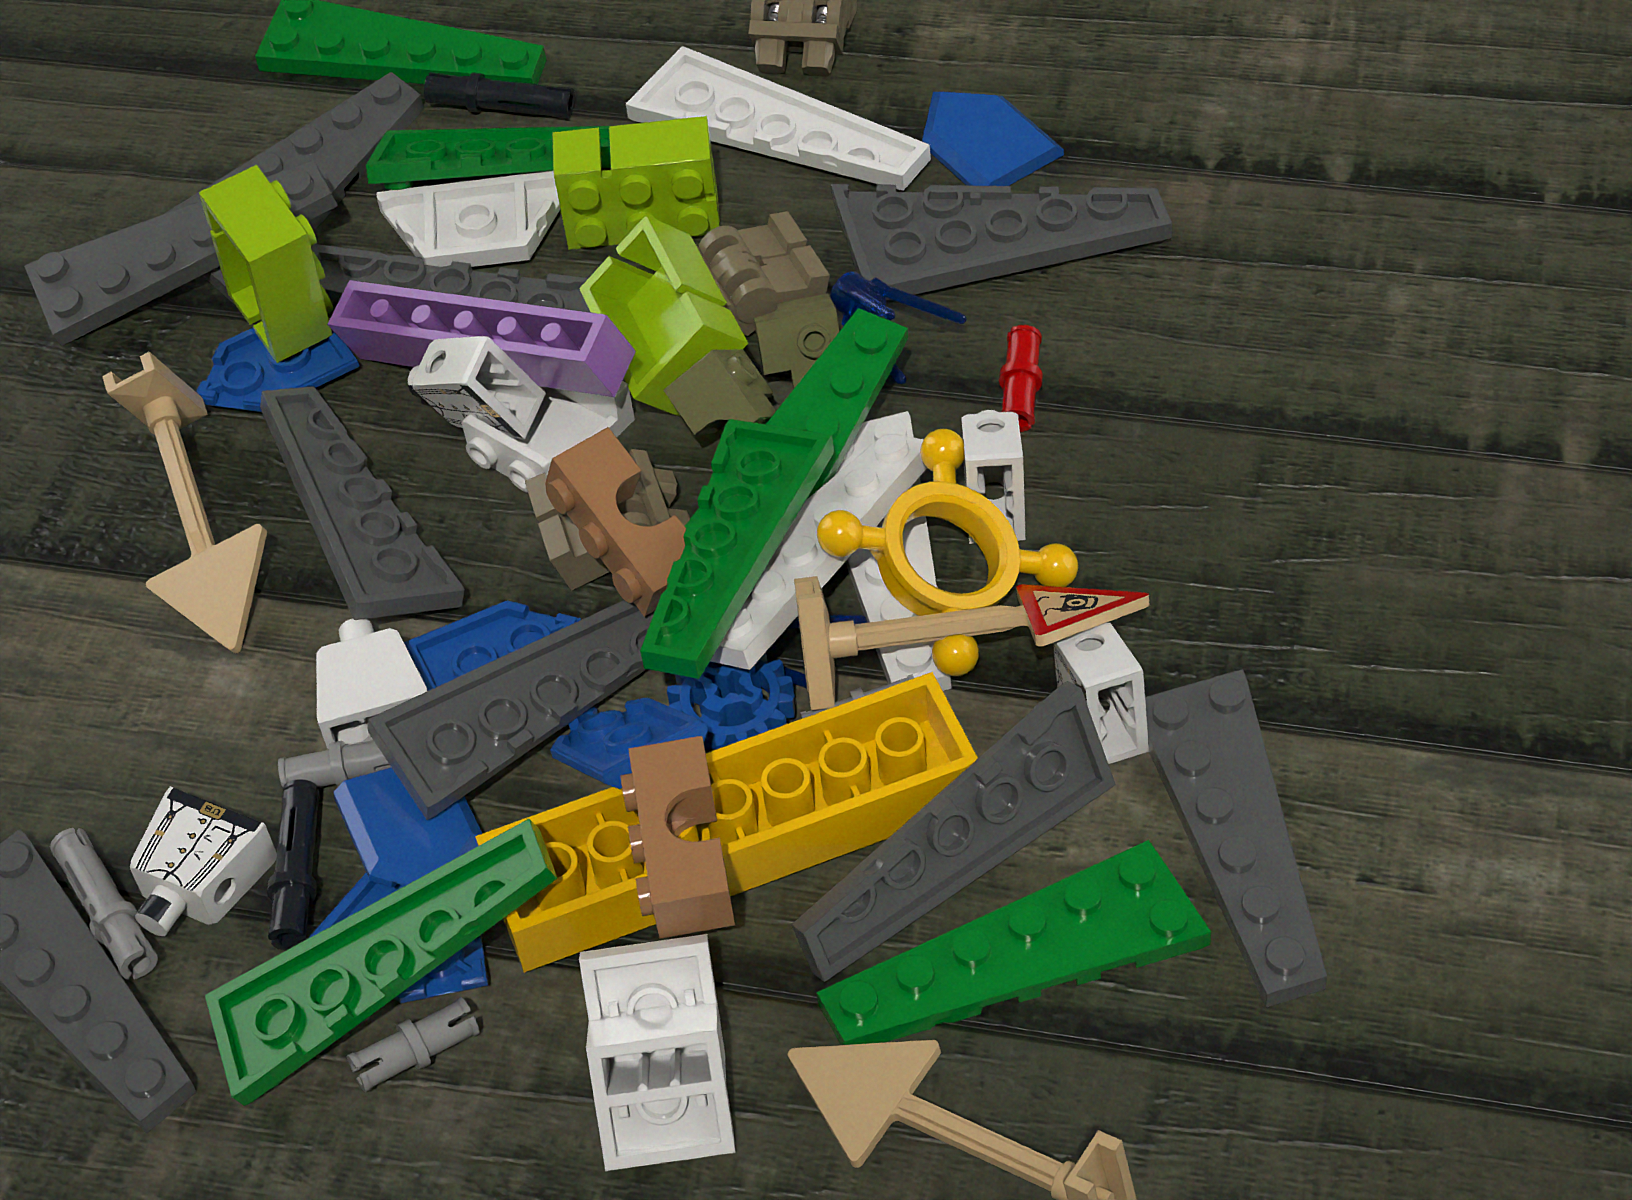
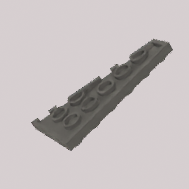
[162,72,424,304]
[831,184,1172,305]

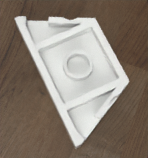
[377,170,560,267]

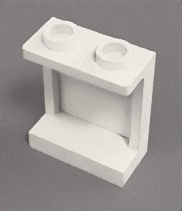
[462,381,635,492]

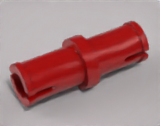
[999,325,1043,432]

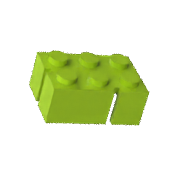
[553,116,720,250]
[199,164,333,363]
[579,215,748,416]

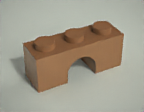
[545,427,686,617]
[620,736,735,939]

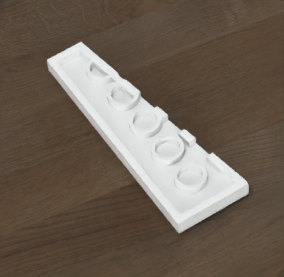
[626,46,931,191]
[835,411,951,691]
[710,434,927,670]

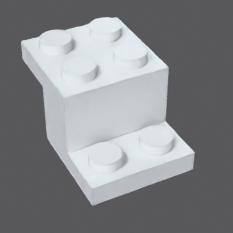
[579,934,735,1171]

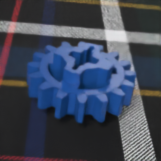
[667,652,795,753]

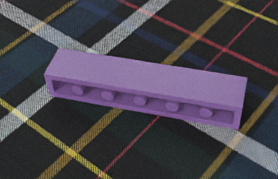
[327,280,636,397]

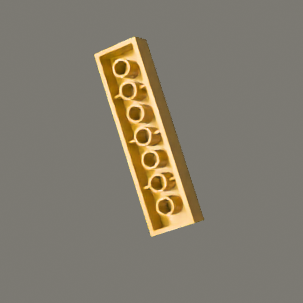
[475,672,978,973]

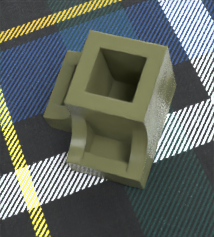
[754,294,839,389]
[663,349,776,435]

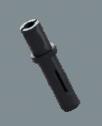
[424,72,575,119]
[267,779,320,951]

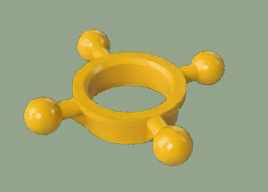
[817,429,1078,676]

